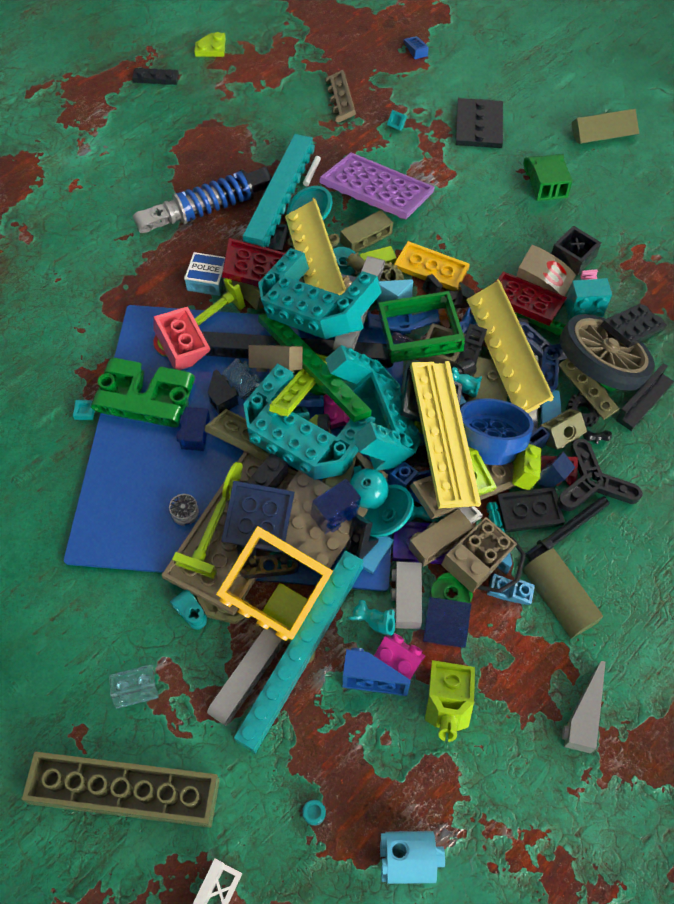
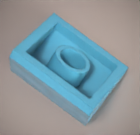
[376,279,413,311]

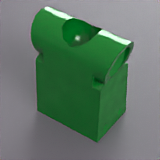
[523,154,573,201]

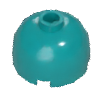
[348,468,389,509]

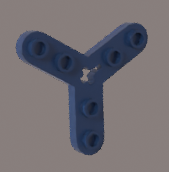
[519,322,567,392]

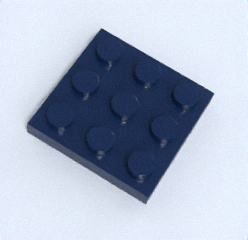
[221,481,295,553]

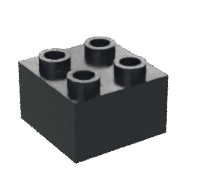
[551,226,602,276]

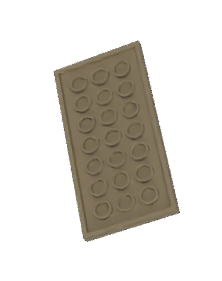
[162,451,298,616]

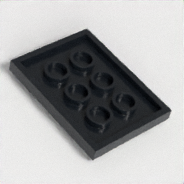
[456,98,503,148]

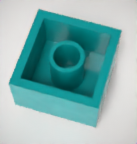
[565,278,612,319]

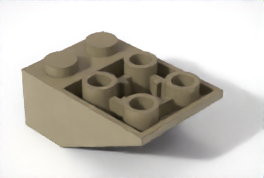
[442,517,517,593]

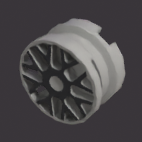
[169,494,199,526]

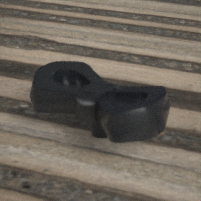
[583,430,612,444]

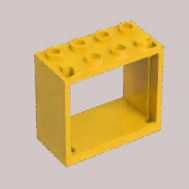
[216,526,333,641]

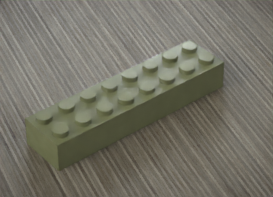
[22,752,220,828]

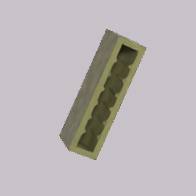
[571,109,639,144]
[523,548,603,639]

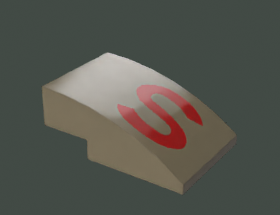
[516,245,576,296]

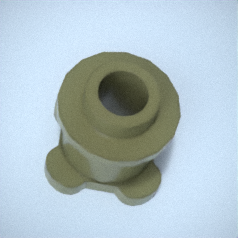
[346,252,366,275]

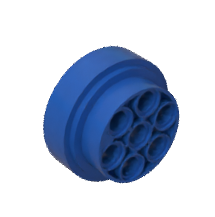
[460,398,534,465]

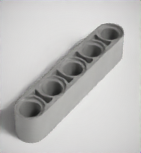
[207,627,285,726]

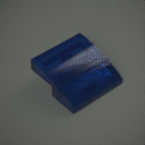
[423,597,471,648]

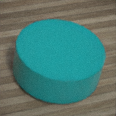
[303,800,326,826]

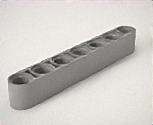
[333,256,385,350]

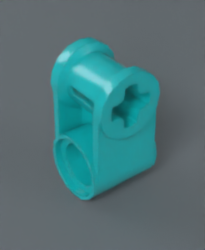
[169,590,207,630]

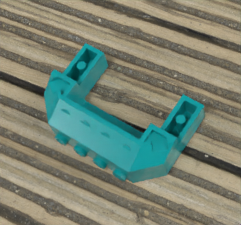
[258,248,382,339]
[325,345,421,471]
[243,363,375,480]

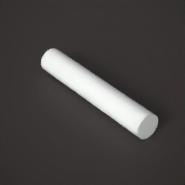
[303,156,321,186]

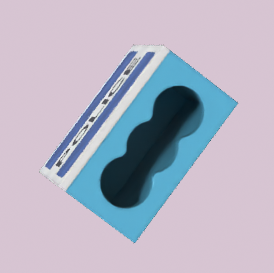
[185,252,225,296]

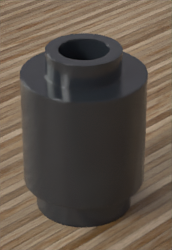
[452,358,477,376]

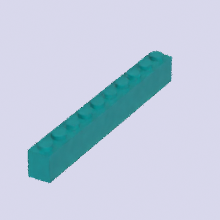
[243,134,315,248]
[234,551,363,754]

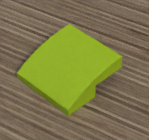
[262,583,308,642]

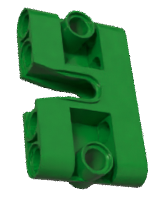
[91,358,195,427]

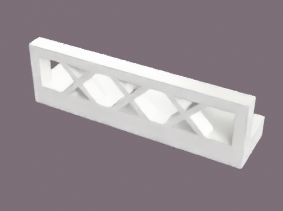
[193,859,242,904]

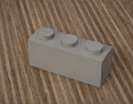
[391,562,422,629]

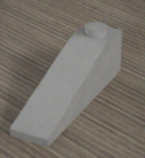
[562,661,606,753]

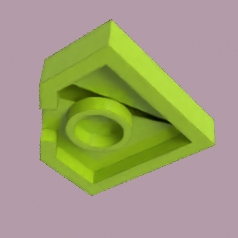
[195,32,226,57]

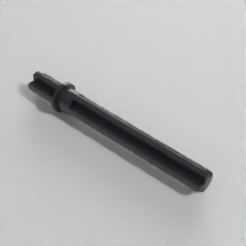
[525,496,610,562]

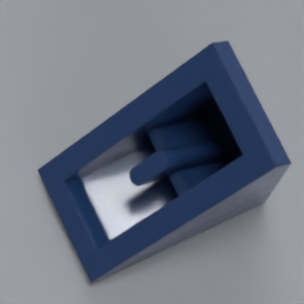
[537,452,575,488]

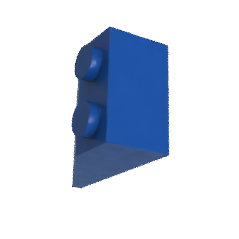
[342,648,411,696]

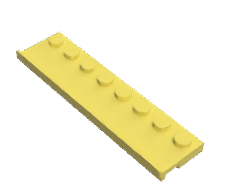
[285,198,346,295]
[467,279,554,413]
[410,361,481,509]

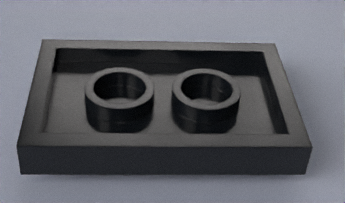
[496,487,565,533]

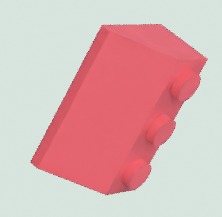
[153,306,210,370]

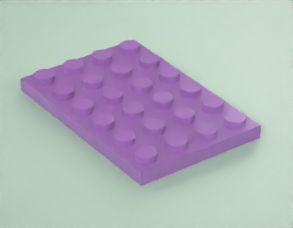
[319,153,435,219]

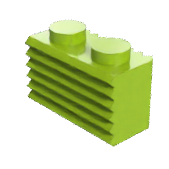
[512,444,541,490]

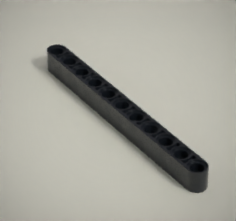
[202,331,394,368]

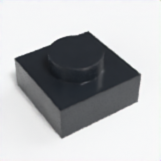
[422,274,443,294]

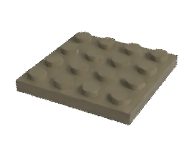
[284,470,368,575]

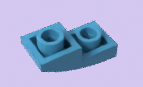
[539,390,561,425]
[487,574,535,605]

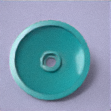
[287,186,333,220]
[364,485,414,537]

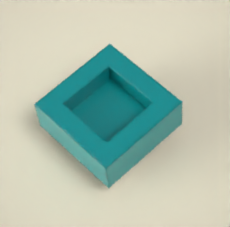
[387,110,407,131]
[73,400,95,420]

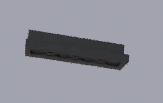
[616,363,674,431]

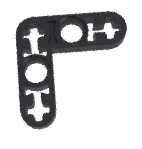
[237,545,299,579]

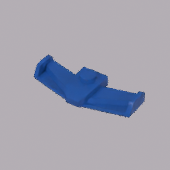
[367,309,440,334]

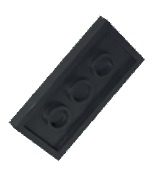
[600,303,667,348]

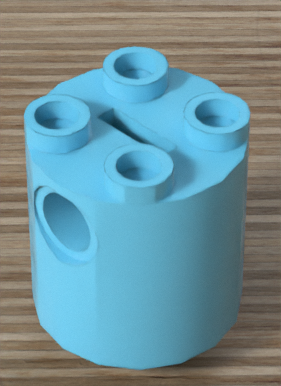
[380,831,445,884]

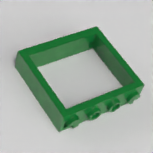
[378,291,465,363]

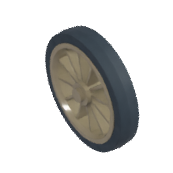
[560,314,655,390]

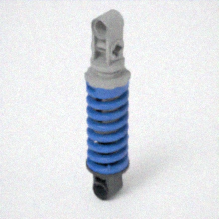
[133,167,272,233]

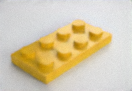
[394,241,470,291]

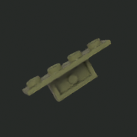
[559,358,619,420]

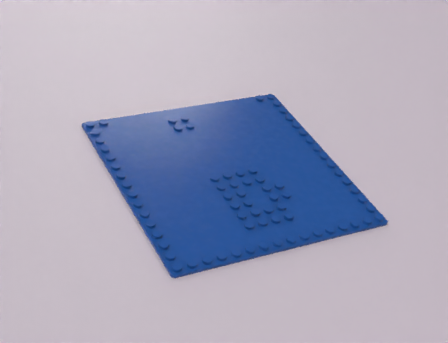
[64,305,405,592]

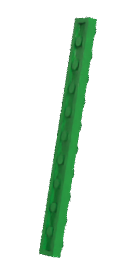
[258,313,372,423]

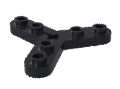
[558,439,643,511]

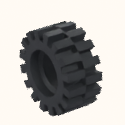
[566,392,600,428]

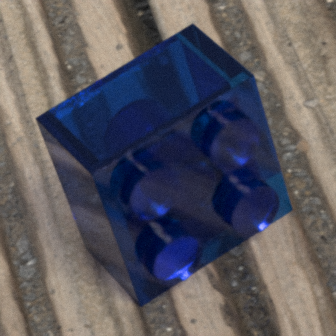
[311,479,361,534]

